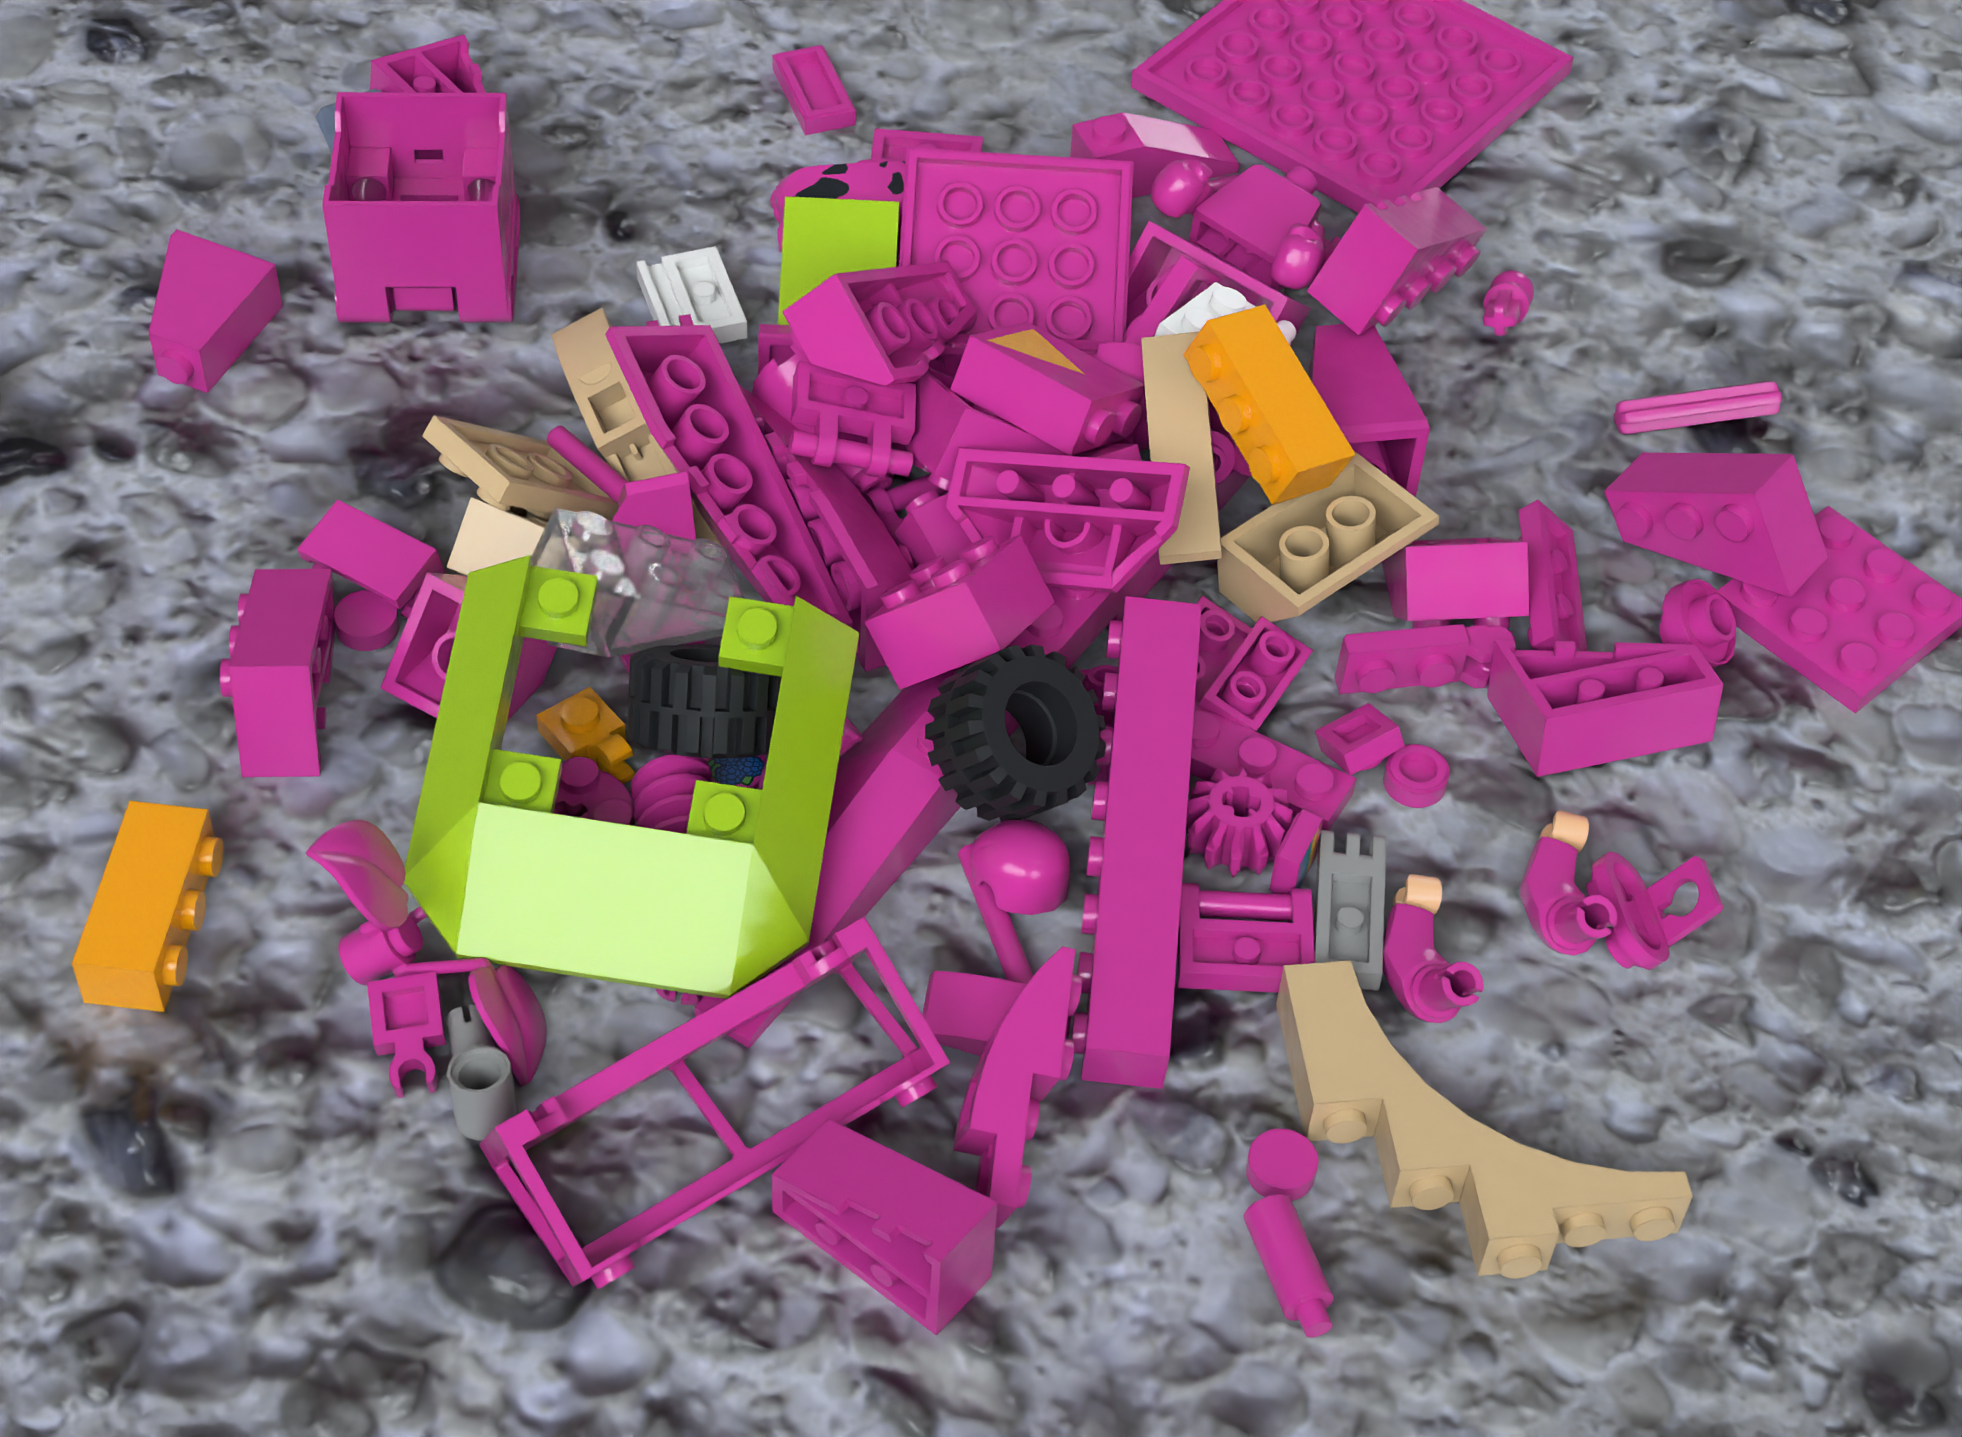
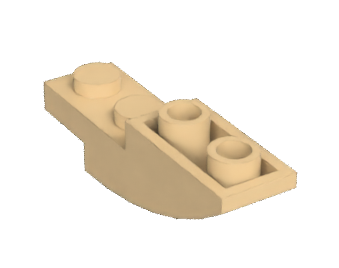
[551,308,677,482]

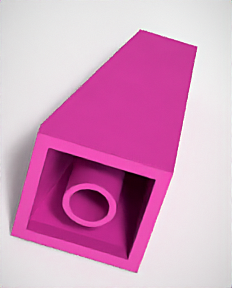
[1308,324,1430,498]

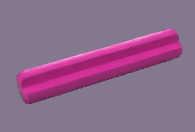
[1614,381,1782,435]

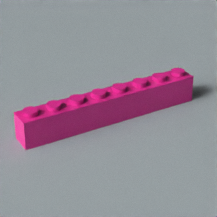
[1071,596,1202,1089]

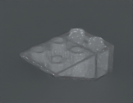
[531,508,745,658]

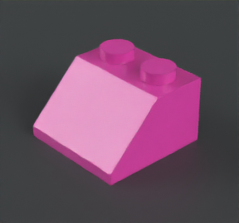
[1381,537,1529,628]
[380,573,559,721]

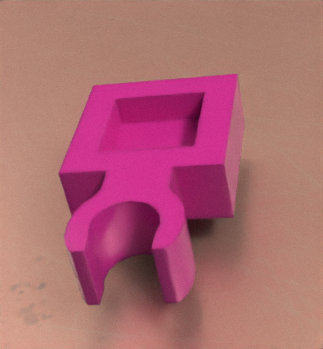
[367,971,447,1098]

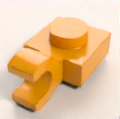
[536,687,635,784]

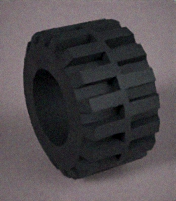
[627,644,782,758]
[925,644,1106,821]

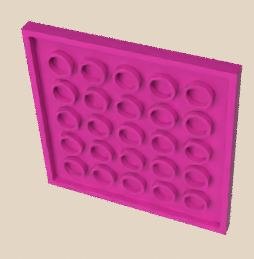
[1131,0,1574,213]

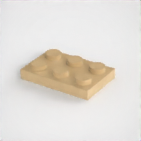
[422,415,619,527]

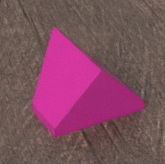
[579,471,698,575]

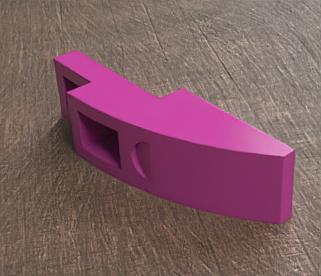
[953,946,1082,1229]

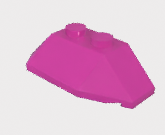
[946,448,1190,593]

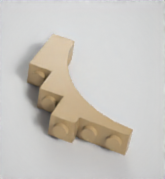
[1276,960,1693,1279]

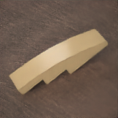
[1141,331,1222,565]

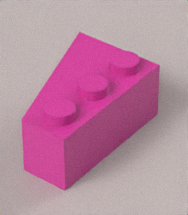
[370,34,486,159]
[1487,640,1723,777]

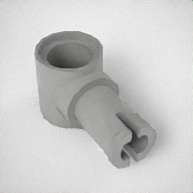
[445,1004,518,1141]

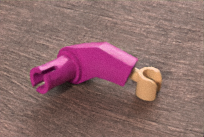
[1520,810,1617,956]
[1382,874,1484,1023]

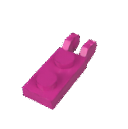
[1334,624,1516,694]

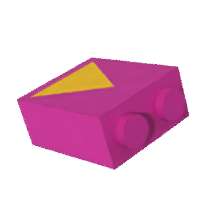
[950,322,1145,456]

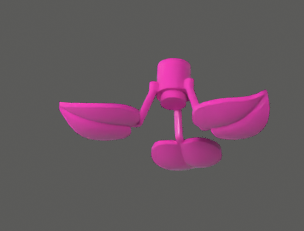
[306,820,547,1087]

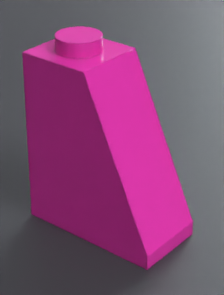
[149,229,283,393]

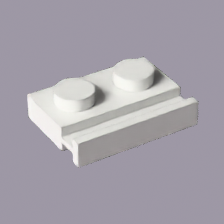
[636,246,747,344]

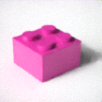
[864,535,1055,690]

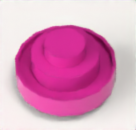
[1659,579,1736,668]

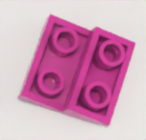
[1195,596,1313,732]

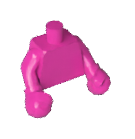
[1151,159,1325,292]

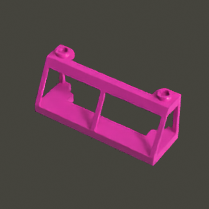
[479,916,950,1289]

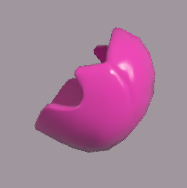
[971,819,1070,915]

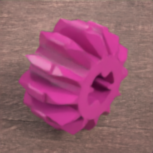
[1186,766,1294,878]

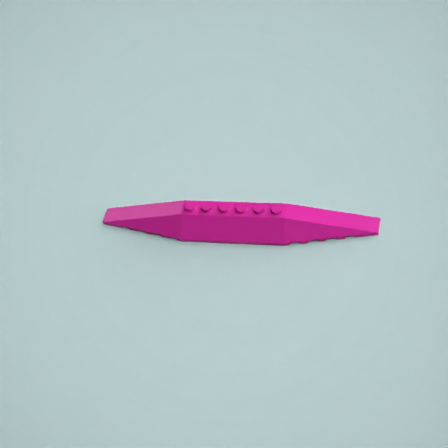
[694,459,1250,1048]

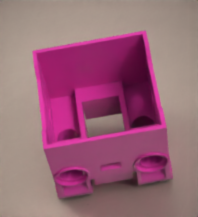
[322,92,520,323]

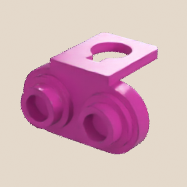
[1586,851,1723,970]

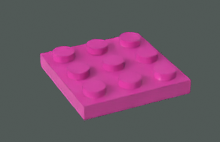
[1717,505,1962,714]

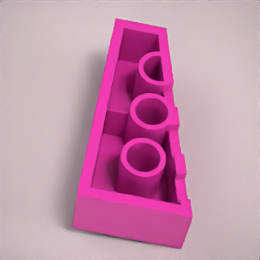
[1307,187,1487,335]

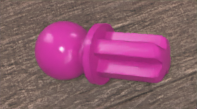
[1483,270,1534,336]

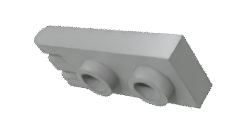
[1314,830,1386,991]

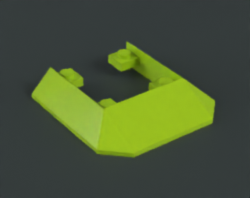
[404,555,859,999]

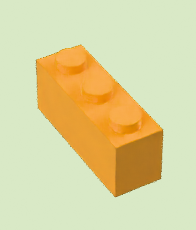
[1183,305,1356,505]
[72,800,224,1012]

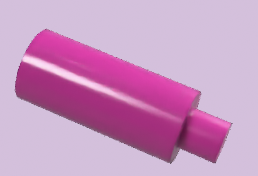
[1243,1194,1334,1338]

